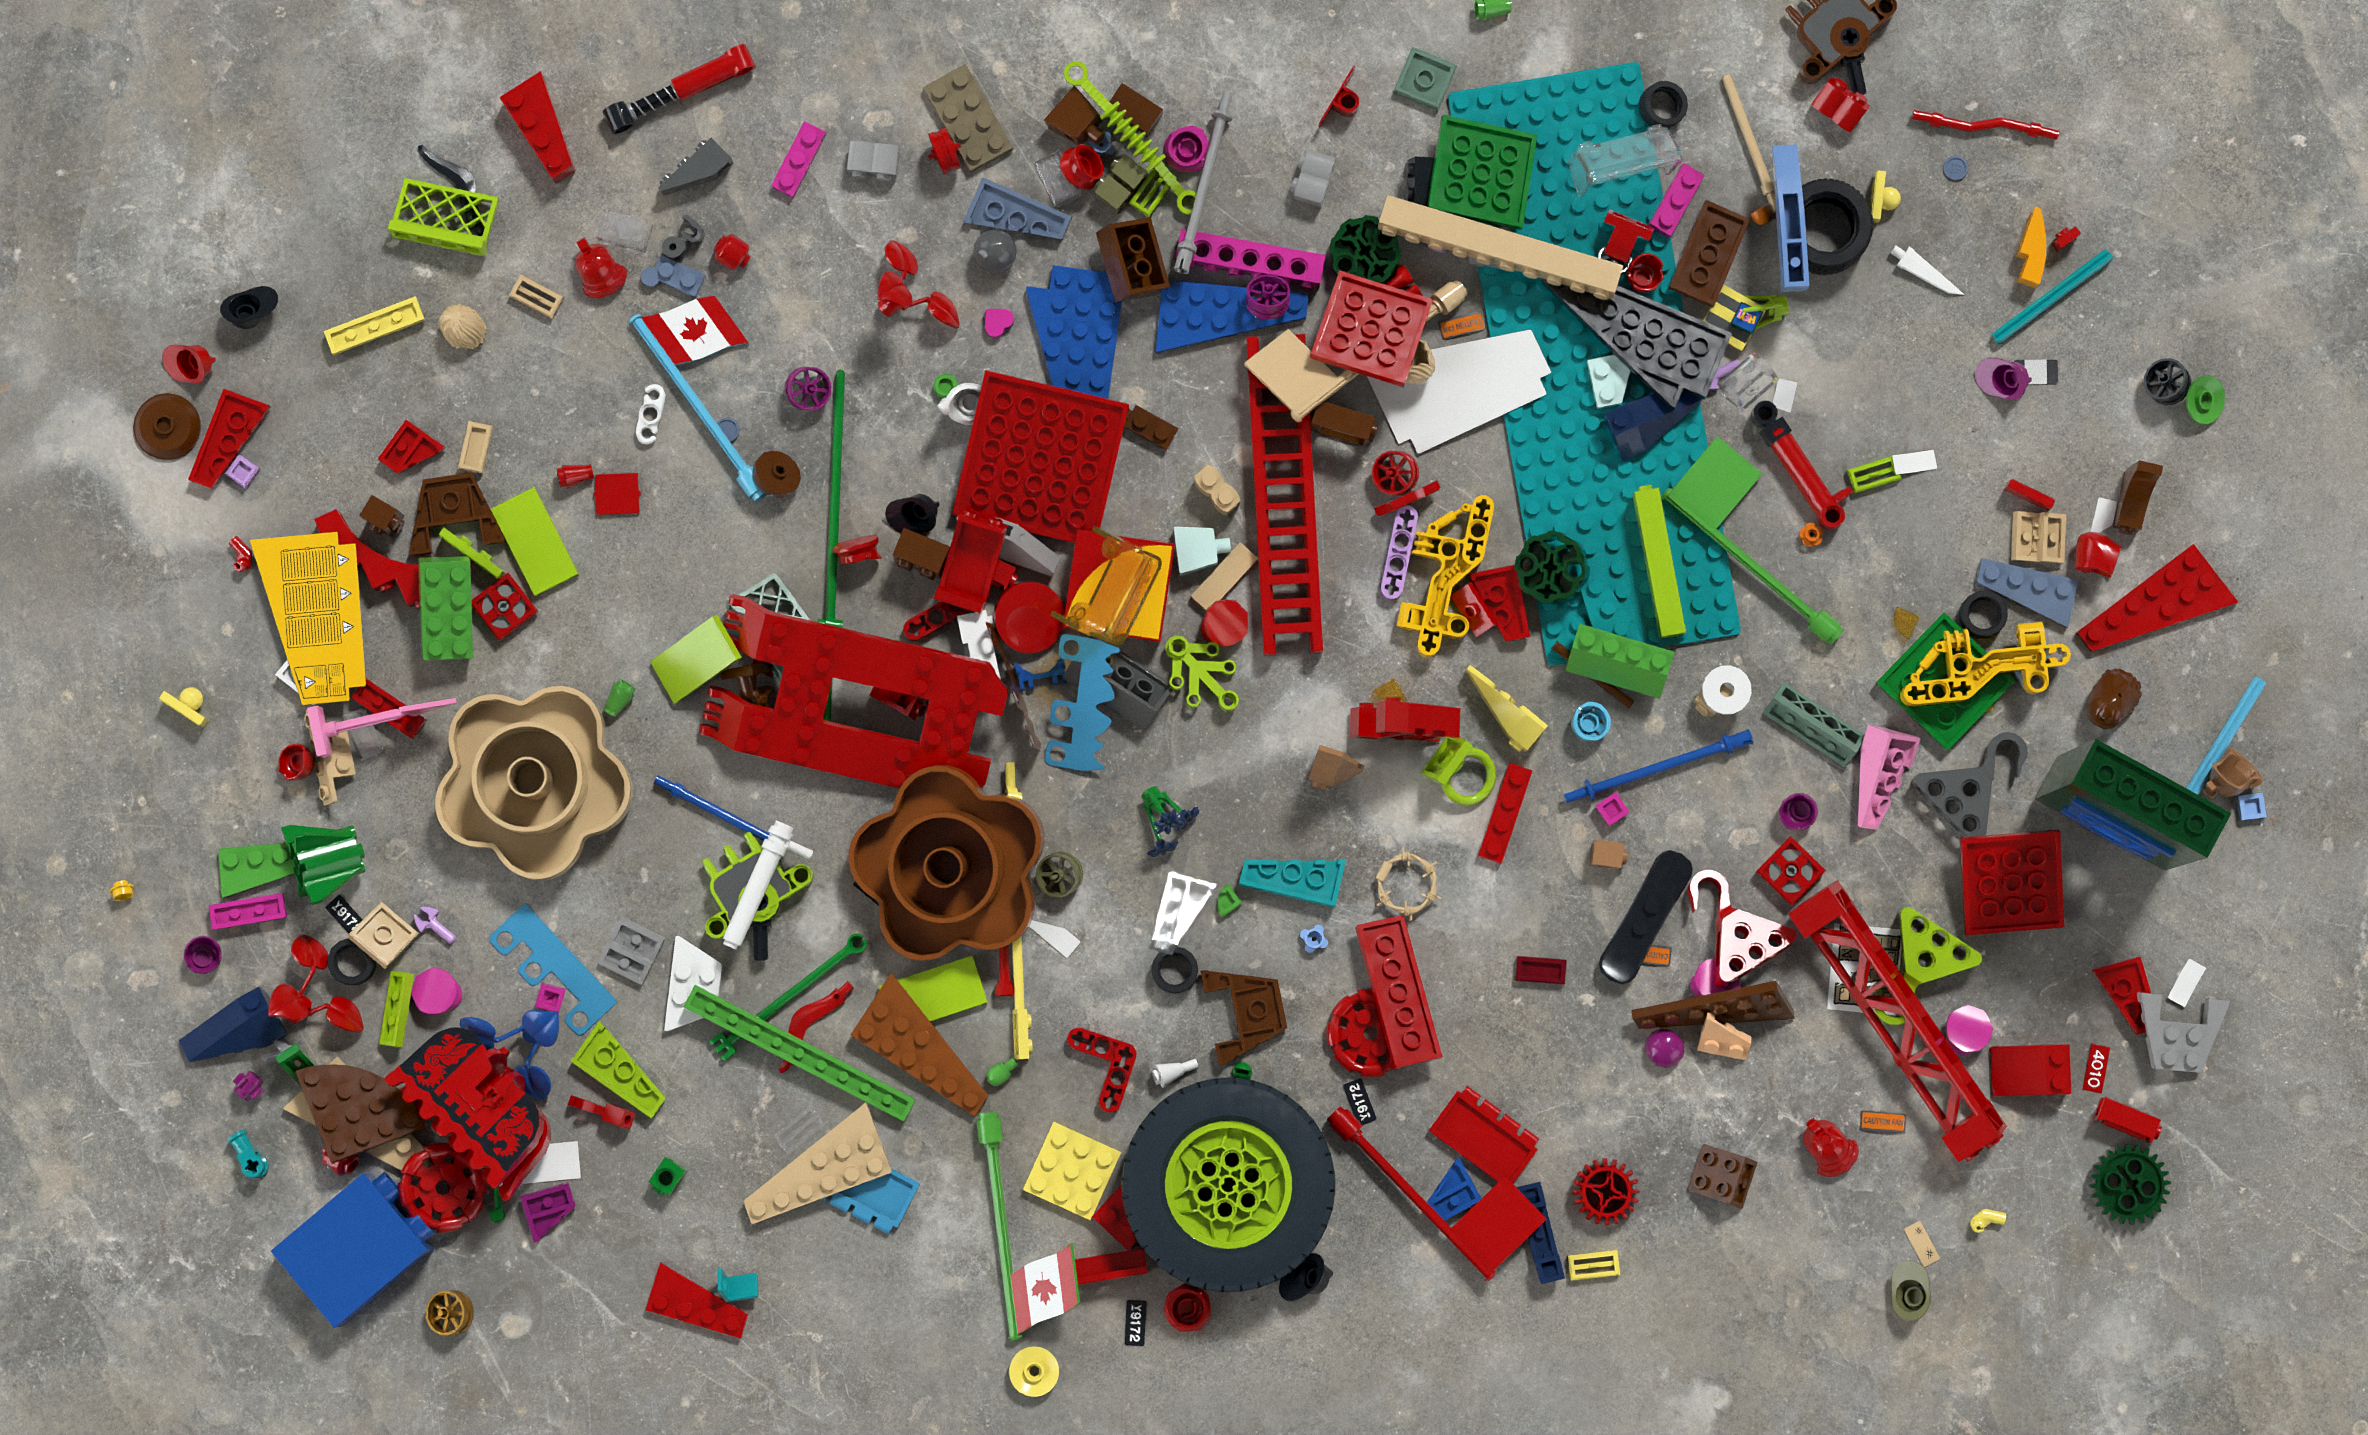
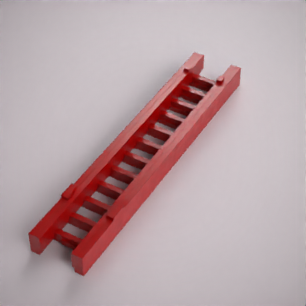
[1246,334,1323,656]

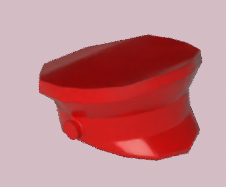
[1060,144,1104,191]
[832,534,882,564]
[1201,600,1248,647]
[1163,1284,1212,1332]

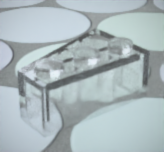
[1148,871,1217,955]

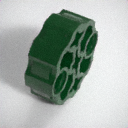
[1329,215,1401,284]
[1515,531,1590,605]

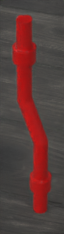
[1912,110,2059,140]

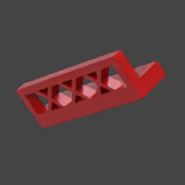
[1075,1248,1148,1285]

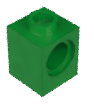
[648,1157,688,1197]

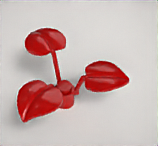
[878,240,960,329]
[268,934,364,1033]

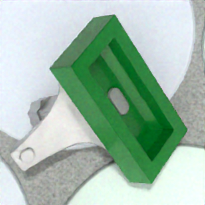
[262,1038,317,1085]

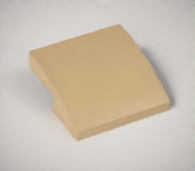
[2011,511,2066,563]

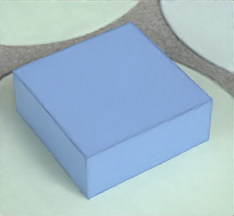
[2237,793,2266,821]

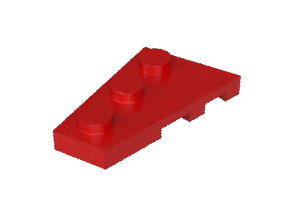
[1469,565,1531,642]
[2092,956,2151,1035]

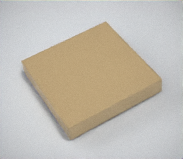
[348,902,419,969]

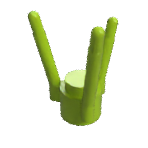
[1742,294,1789,330]

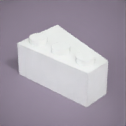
[957,610,1005,680]

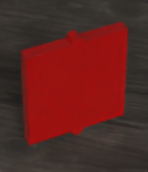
[593,473,641,515]

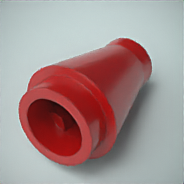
[556,464,594,489]

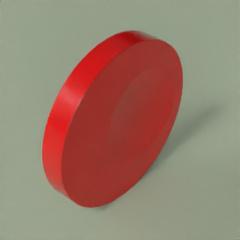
[993,581,1065,653]

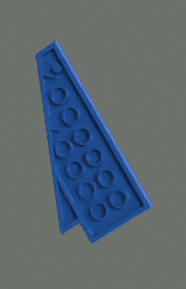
[1026,265,1122,399]

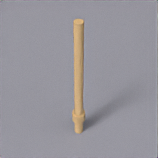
[1722,74,1776,213]

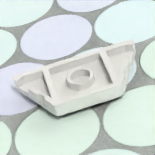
[664,936,723,1031]

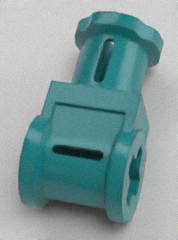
[227,1129,269,1178]

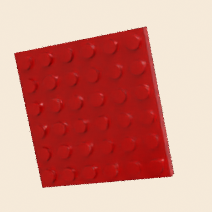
[952,370,1129,543]

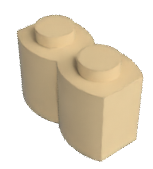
[1194,464,1240,516]

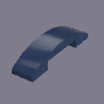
[1516,1182,1565,1284]

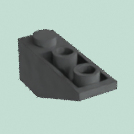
[658,137,733,195]

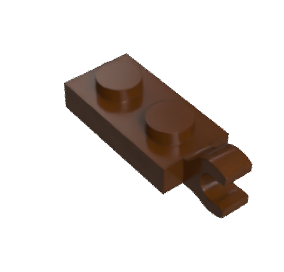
[1124,405,1179,451]

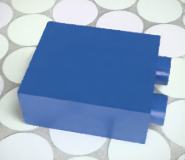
[271,1172,435,1328]

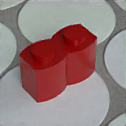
[1811,77,1870,133]

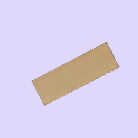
[1191,542,1258,611]

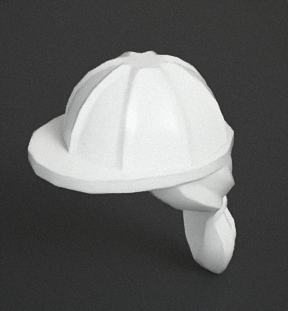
[938,383,982,425]

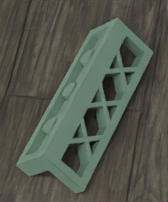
[1763,682,1864,768]

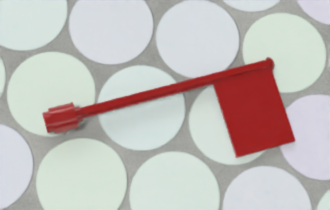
[1326,1106,1546,1281]

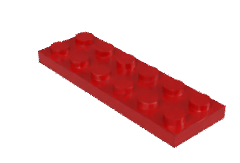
[1355,915,1443,1069]

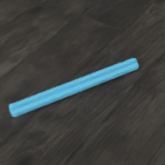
[2186,677,2266,795]

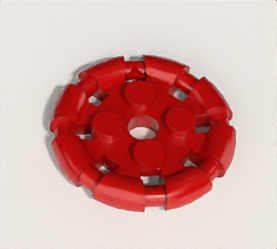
[1326,988,1397,1078]
[398,1143,487,1233]

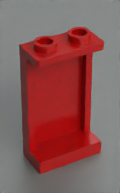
[934,509,1008,613]

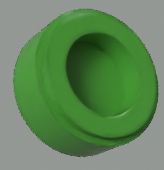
[934,374,958,399]

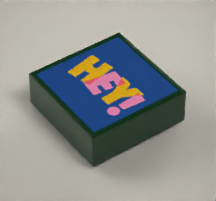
[1730,302,1763,335]

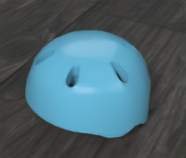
[1571,702,1611,741]

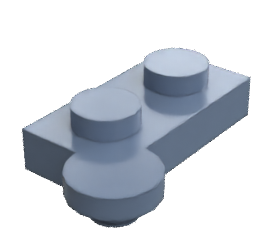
[641,255,706,298]

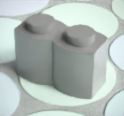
[847,141,900,181]
[1290,150,1336,207]

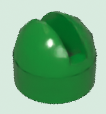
[1232,1062,1252,1080]

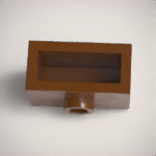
[359,495,405,536]

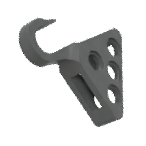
[1912,732,2028,837]

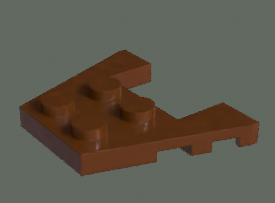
[409,472,506,556]
[1200,970,1287,1066]

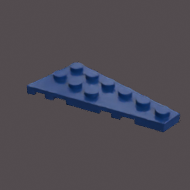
[1156,281,1308,354]

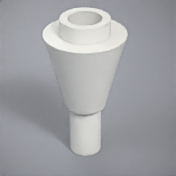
[1152,1059,1199,1088]

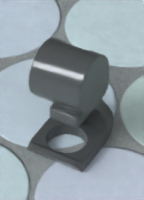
[662,215,705,261]

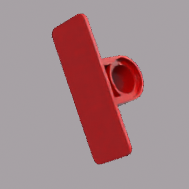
[1318,66,1359,128]

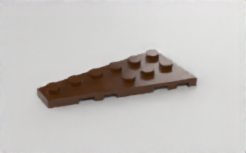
[1631,981,1795,1029]

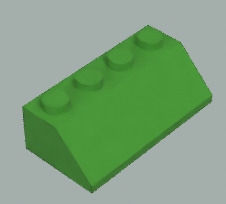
[1565,623,1675,699]

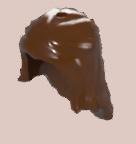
[2087,668,2142,730]

